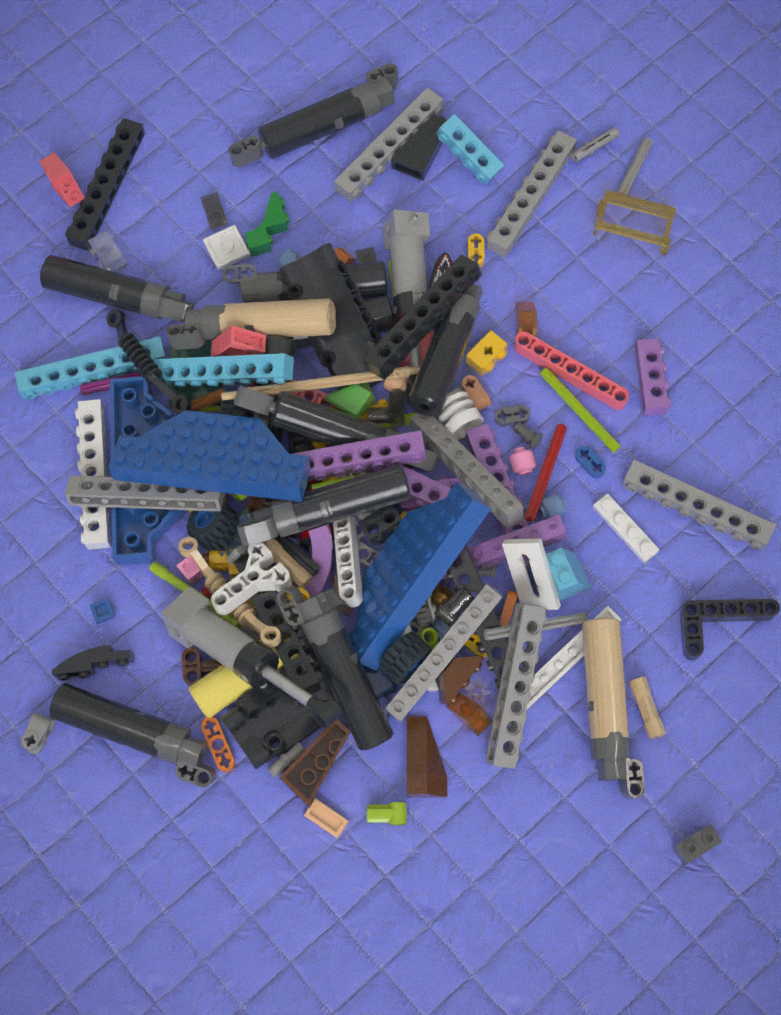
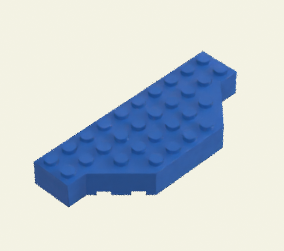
[110,376,187,565]
[108,410,311,502]
[348,482,491,670]

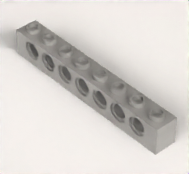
[334,87,444,202]
[486,130,577,258]
[410,413,523,529]
[622,460,776,550]
[65,475,225,512]
[385,583,504,722]
[485,603,546,769]

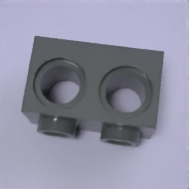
[673,824,722,866]

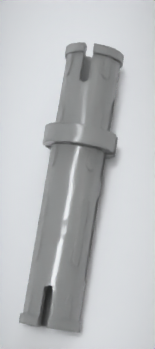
[571,127,620,163]

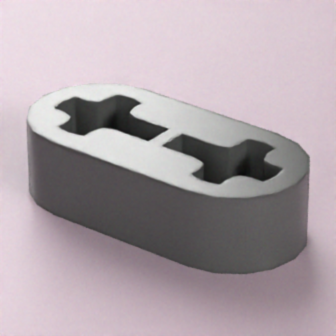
[495,405,530,427]

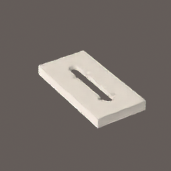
[502,538,561,610]

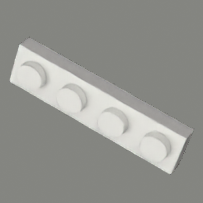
[593,493,660,564]

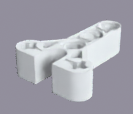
[211,542,292,615]

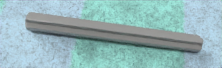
[483,612,588,640]

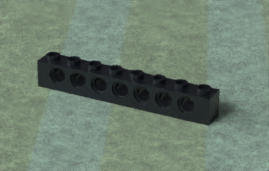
[66,118,145,251]
[363,255,482,380]
[447,545,521,690]
[234,555,323,695]

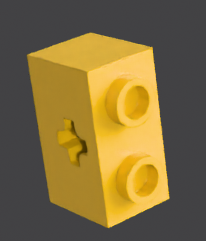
[466,330,508,376]

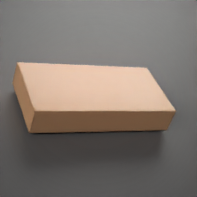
[304,798,349,839]

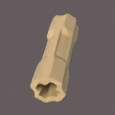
[263,538,313,588]
[629,676,666,740]

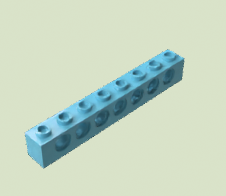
[15,336,167,399]
[153,353,294,387]

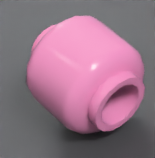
[509,447,536,476]

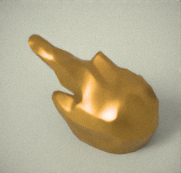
[431,584,459,619]

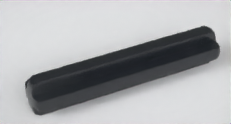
[276,535,321,576]

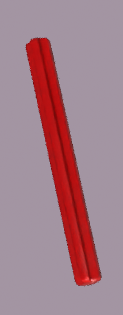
[524,424,567,522]

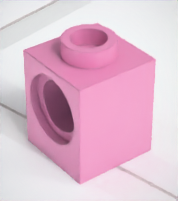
[176,557,204,586]

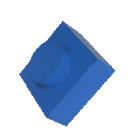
[90,598,115,624]

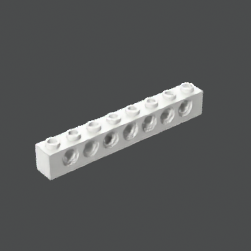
[75,399,111,550]

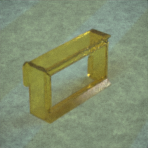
[593,190,677,255]

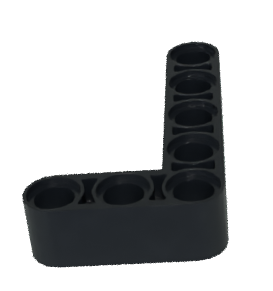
[680,599,780,661]

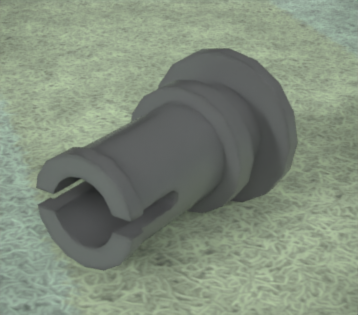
[513,422,543,449]

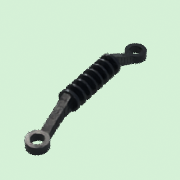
[106,309,192,414]

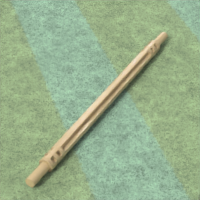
[221,366,420,401]

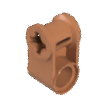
[461,375,491,411]

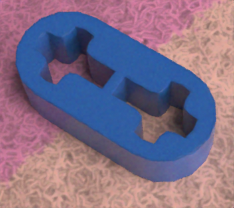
[575,446,606,478]

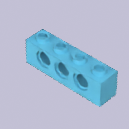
[436,114,504,185]

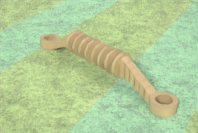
[178,537,281,648]

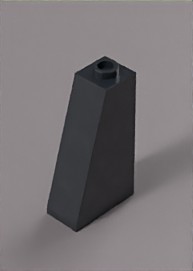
[391,115,447,181]

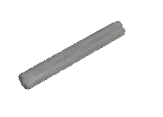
[617,138,653,198]

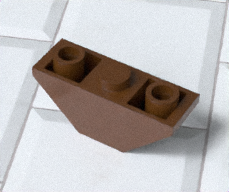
[437,655,484,705]

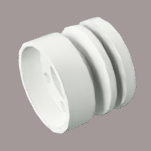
[436,392,484,440]

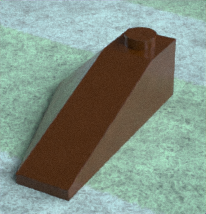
[407,716,447,798]

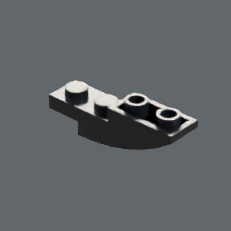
[52,645,134,681]

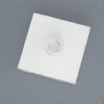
[202,225,251,271]

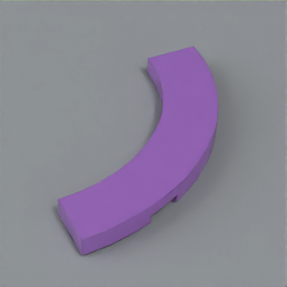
[281,524,333,623]

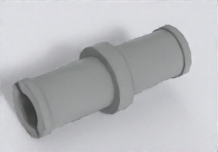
[267,742,305,778]

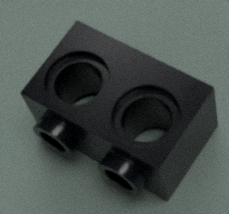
[357,505,402,547]

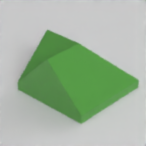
[325,382,376,417]

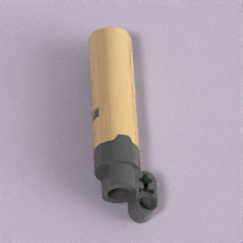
[166,298,336,349]
[582,618,645,799]

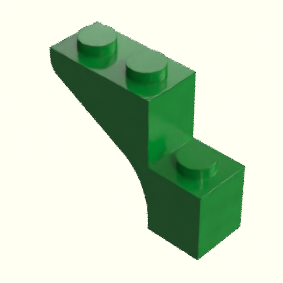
[245,191,290,257]

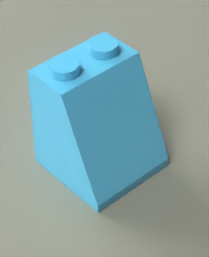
[546,548,592,601]

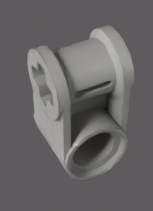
[21,713,55,754]

